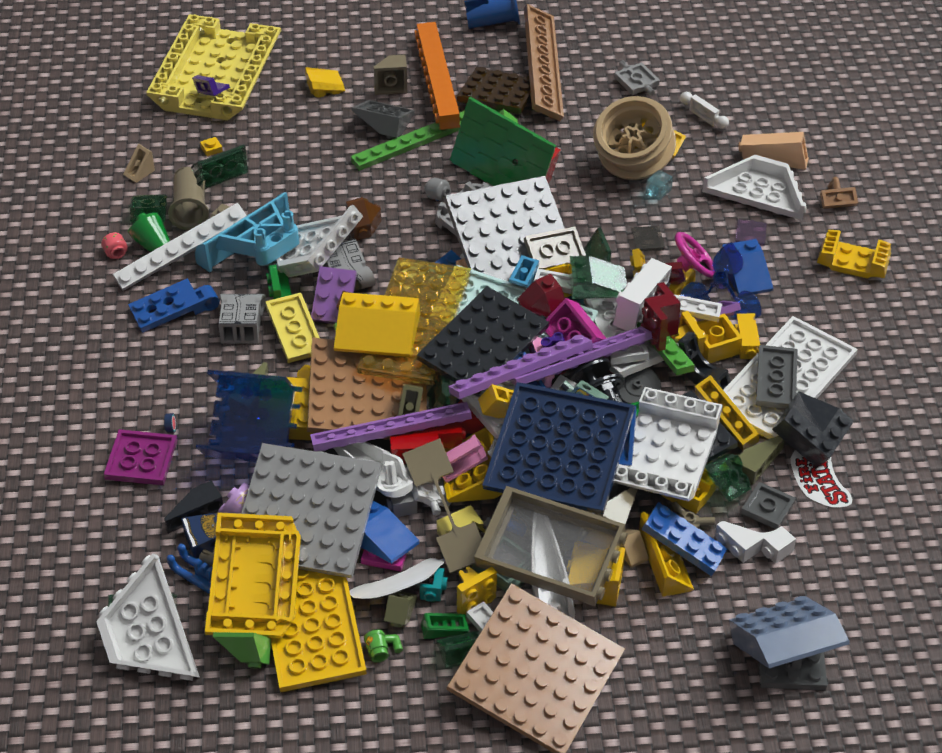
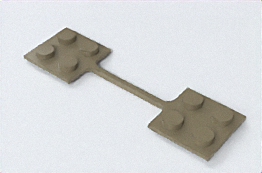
[403,438,482,574]

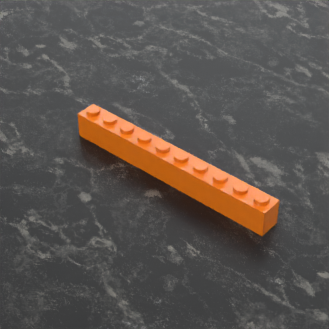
[414,22,460,130]

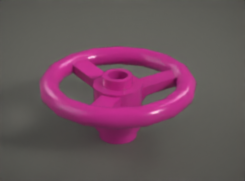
[675,232,717,278]

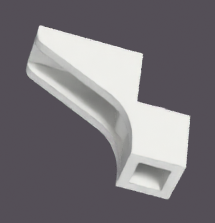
[715,521,796,564]

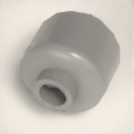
[425,177,451,202]

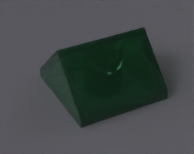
[436,630,481,669]

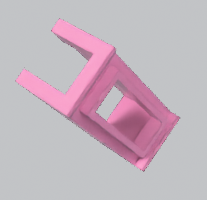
[442,434,488,483]

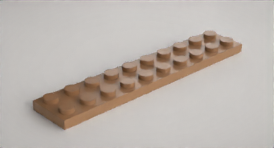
[524,4,564,121]

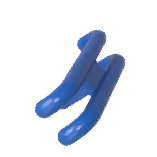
[166,544,213,594]

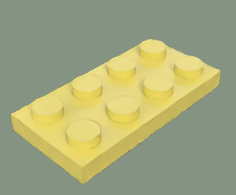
[265,293,320,363]

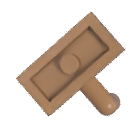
[820,177,858,209]

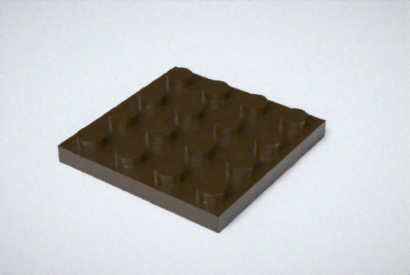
[457,67,531,114]

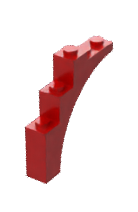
[390,399,484,464]

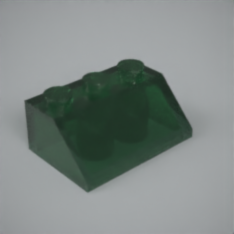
[191,144,248,189]

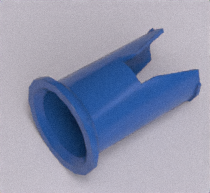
[464,0,520,29]

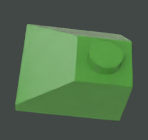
[213,632,271,668]

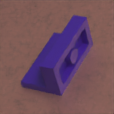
[192,75,230,96]

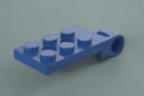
[128,278,220,333]

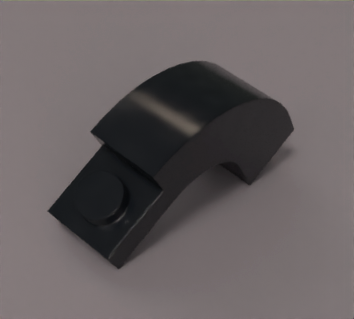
[678,332,731,390]

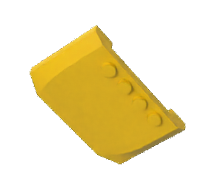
[205,513,301,639]

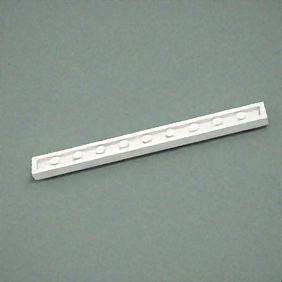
[534,269,722,322]

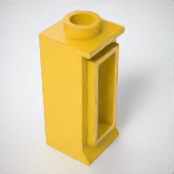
[735,313,761,359]

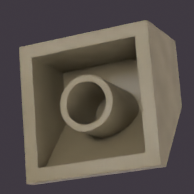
[374,55,408,95]

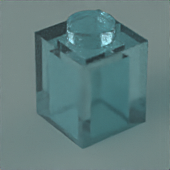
[645,170,673,201]

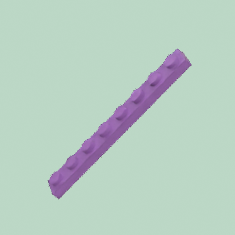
[508,327,652,386]
[448,335,593,399]
[310,402,472,451]

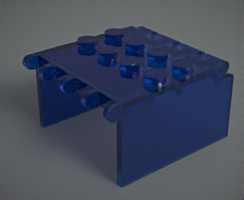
[196,370,303,463]

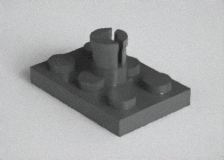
[758,652,827,690]

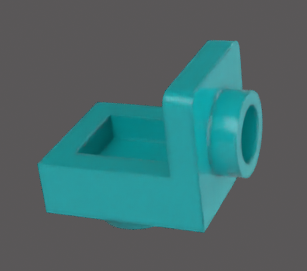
[420,568,448,602]

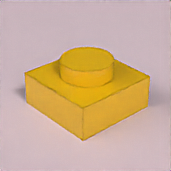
[200,137,223,157]

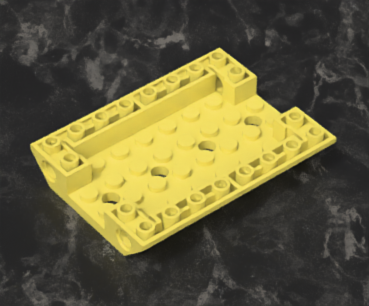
[146,14,281,120]

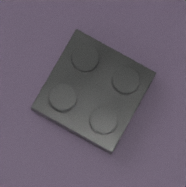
[741,482,796,529]

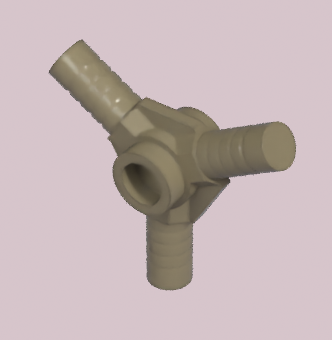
[671,501,715,528]

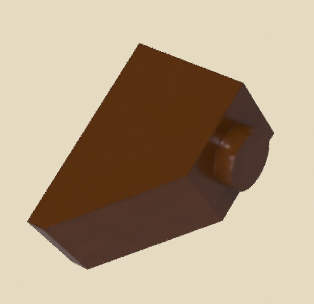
[346,197,381,241]

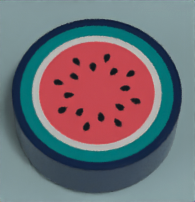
[164,413,176,433]

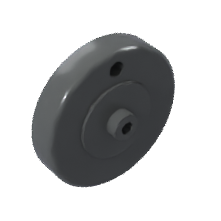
[619,367,661,404]

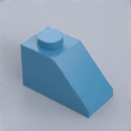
[509,255,539,288]

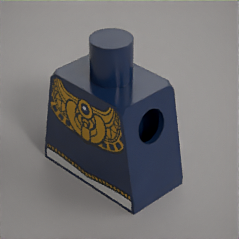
[182,513,217,559]

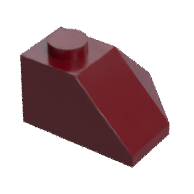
[517,274,565,319]

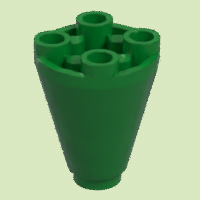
[127,213,170,252]

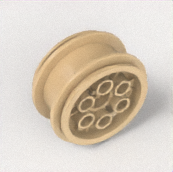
[593,96,676,180]

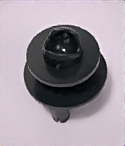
[567,358,625,402]

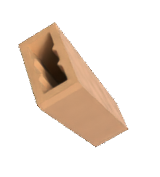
[738,132,809,170]

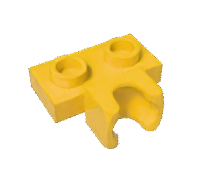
[630,249,646,276]

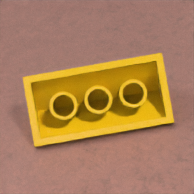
[639,512,694,597]

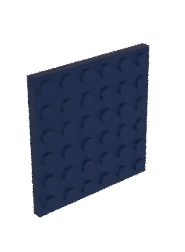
[482,382,635,514]

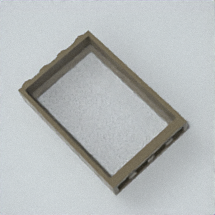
[474,486,628,606]

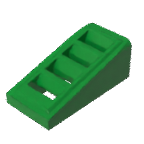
[421,613,469,639]

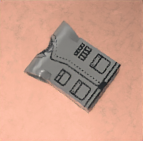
[323,239,376,291]
[219,294,266,344]

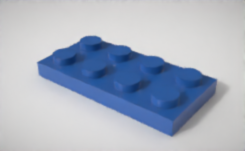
[642,502,727,576]

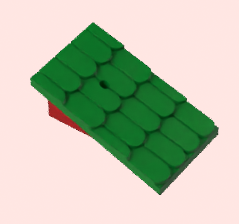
[450,97,561,186]

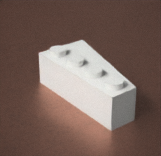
[613,258,672,331]

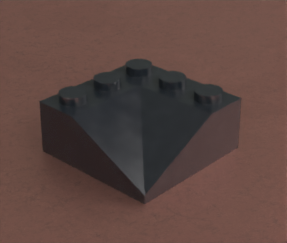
[772,392,854,468]

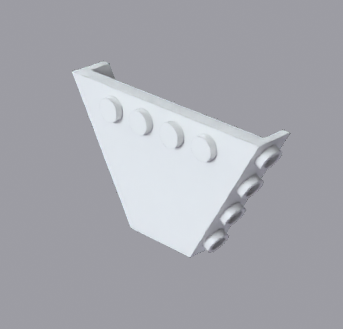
[702,155,806,220]
[276,205,363,277]
[96,553,200,681]

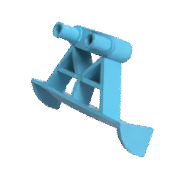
[195,192,300,272]

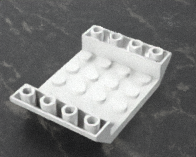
[613,387,722,501]

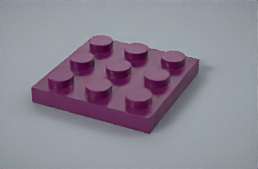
[104,429,178,486]

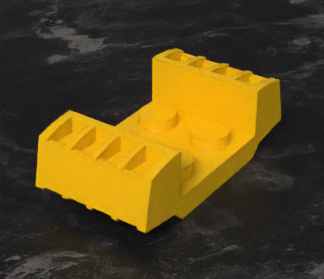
[817,230,891,278]

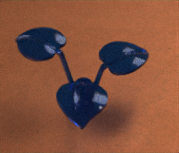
[679,242,762,319]

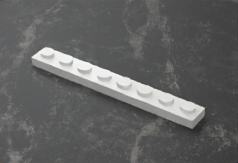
[113,203,247,291]

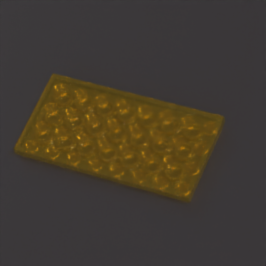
[357,257,471,386]

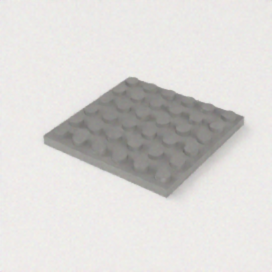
[241,443,382,578]

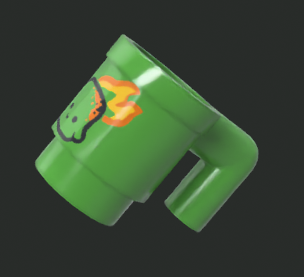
[364,630,403,663]

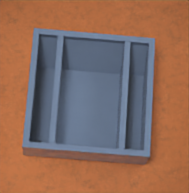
[729,596,850,668]

